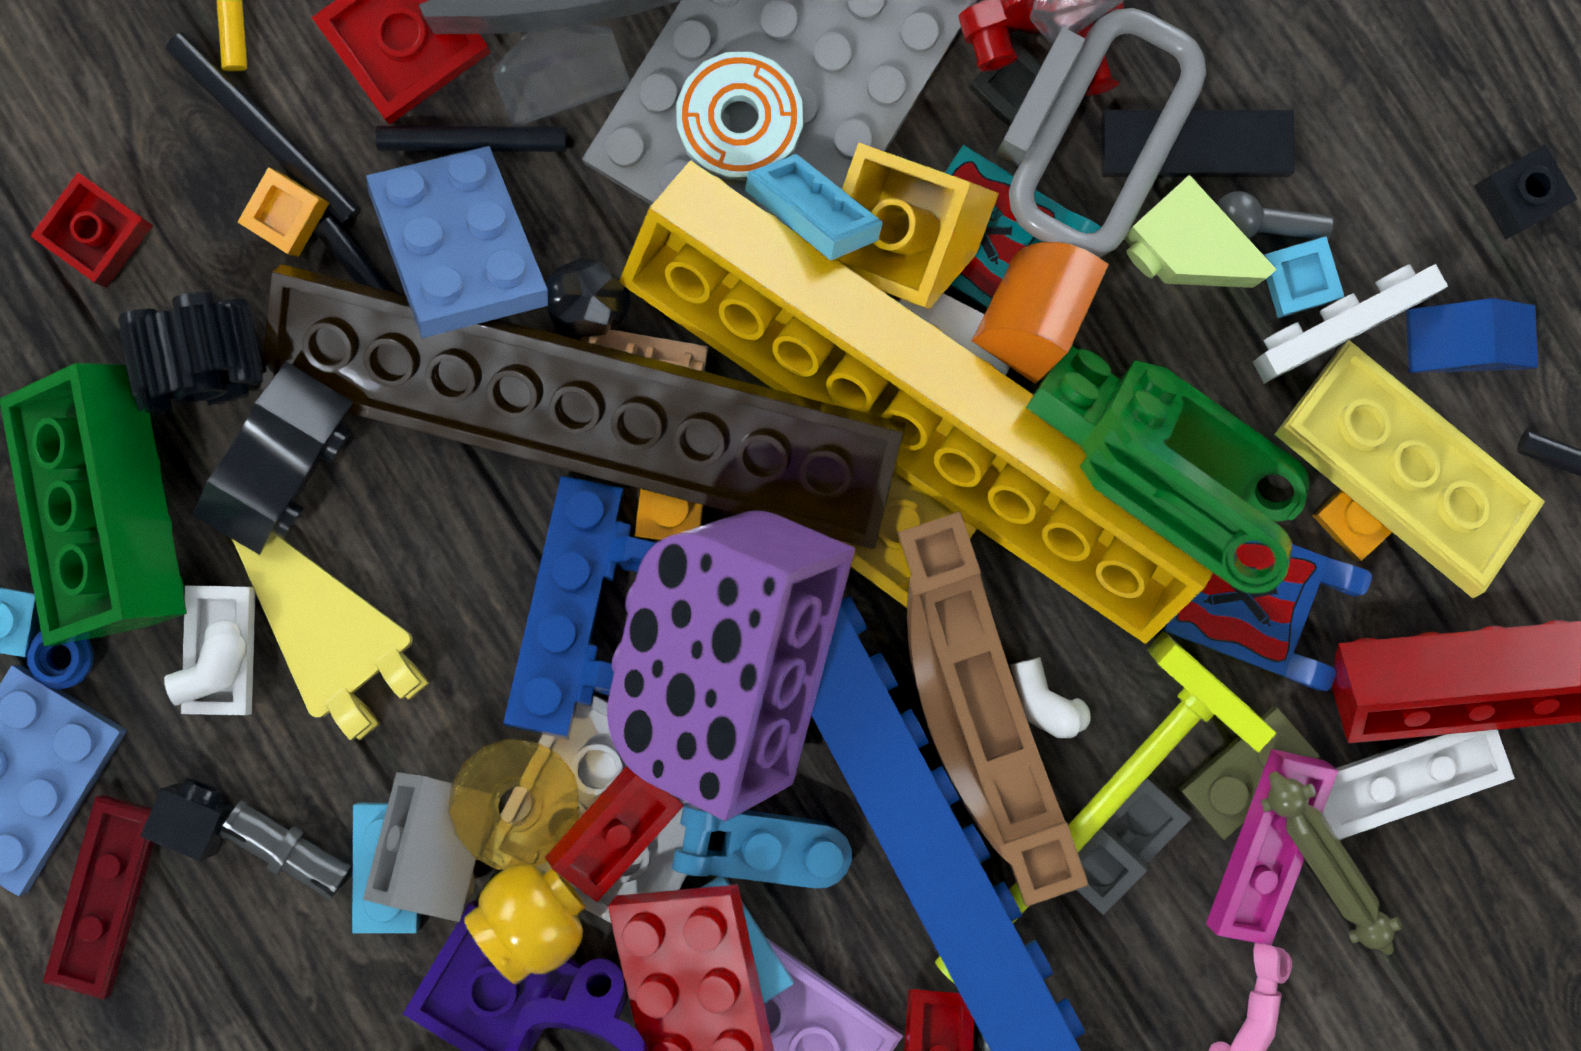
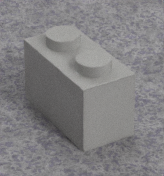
[363,772,492,922]

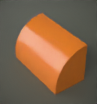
[971,242,1109,384]

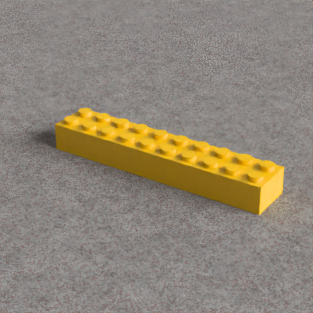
[619,160,1213,644]

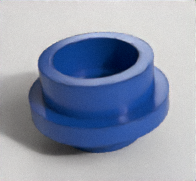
[27,631,94,689]

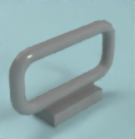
[995,8,1206,257]

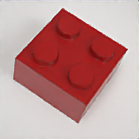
[30,172,154,288]

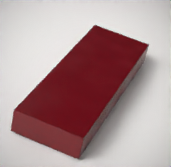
[42,795,154,1000]

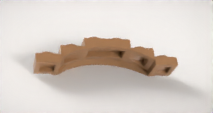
[897,511,1088,907]

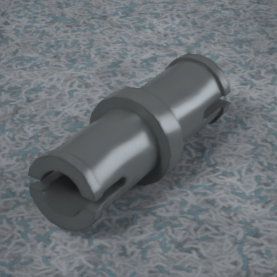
[219,800,352,901]

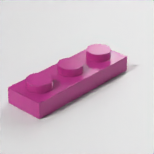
[1206,749,1338,946]

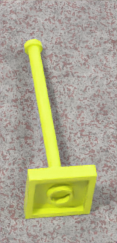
[935,631,1276,984]

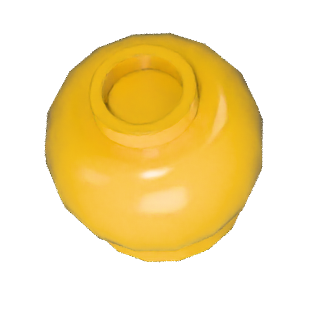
[464,864,586,985]

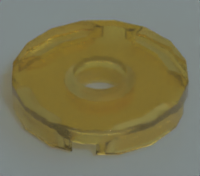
[448,738,580,870]

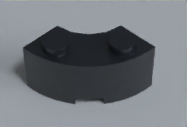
[193,362,354,555]

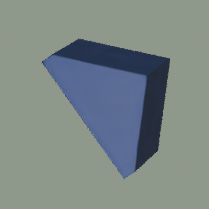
[1406,298,1538,373]

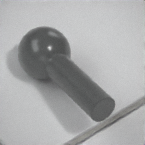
[1216,191,1333,240]

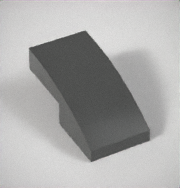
[1076,775,1192,915]

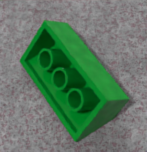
[0,363,187,647]

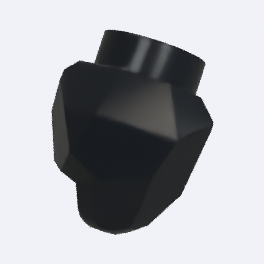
[545,258,630,337]

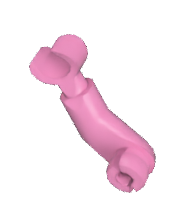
[1208,943,1292,1051]

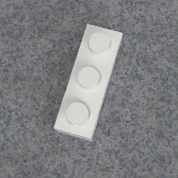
[1253,264,1448,384]
[1322,730,1515,840]

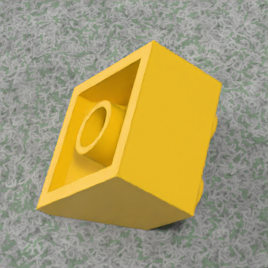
[836,142,999,309]

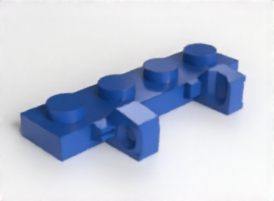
[503,476,656,740]

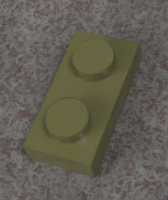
[1177,707,1319,840]

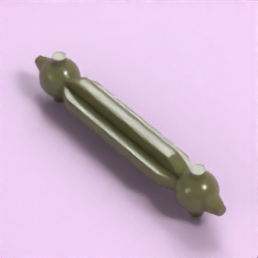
[1261,771,1402,955]

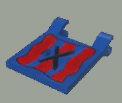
[1163,541,1372,691]

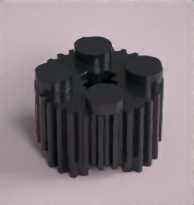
[118,291,263,413]

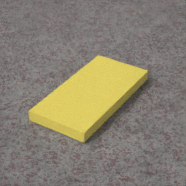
[1274,340,1545,598]

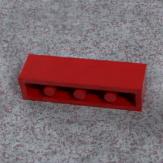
[1331,620,1581,743]

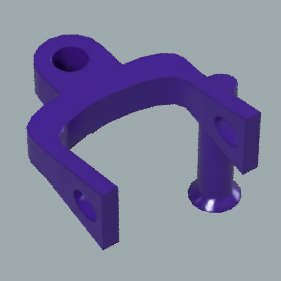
[504,959,647,1051]

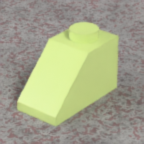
[1124,175,1277,288]

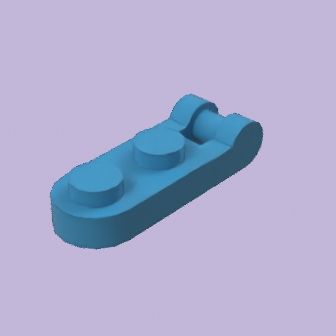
[672,803,852,889]

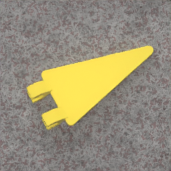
[232,535,429,740]

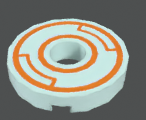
[676,52,803,181]

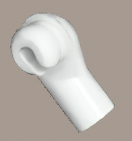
[165,620,246,705]
[1010,657,1091,738]

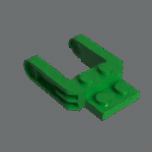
[1026,345,1310,594]

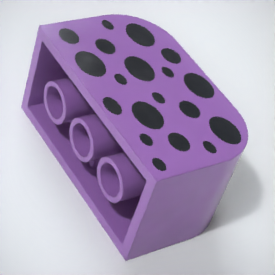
[607,511,855,821]

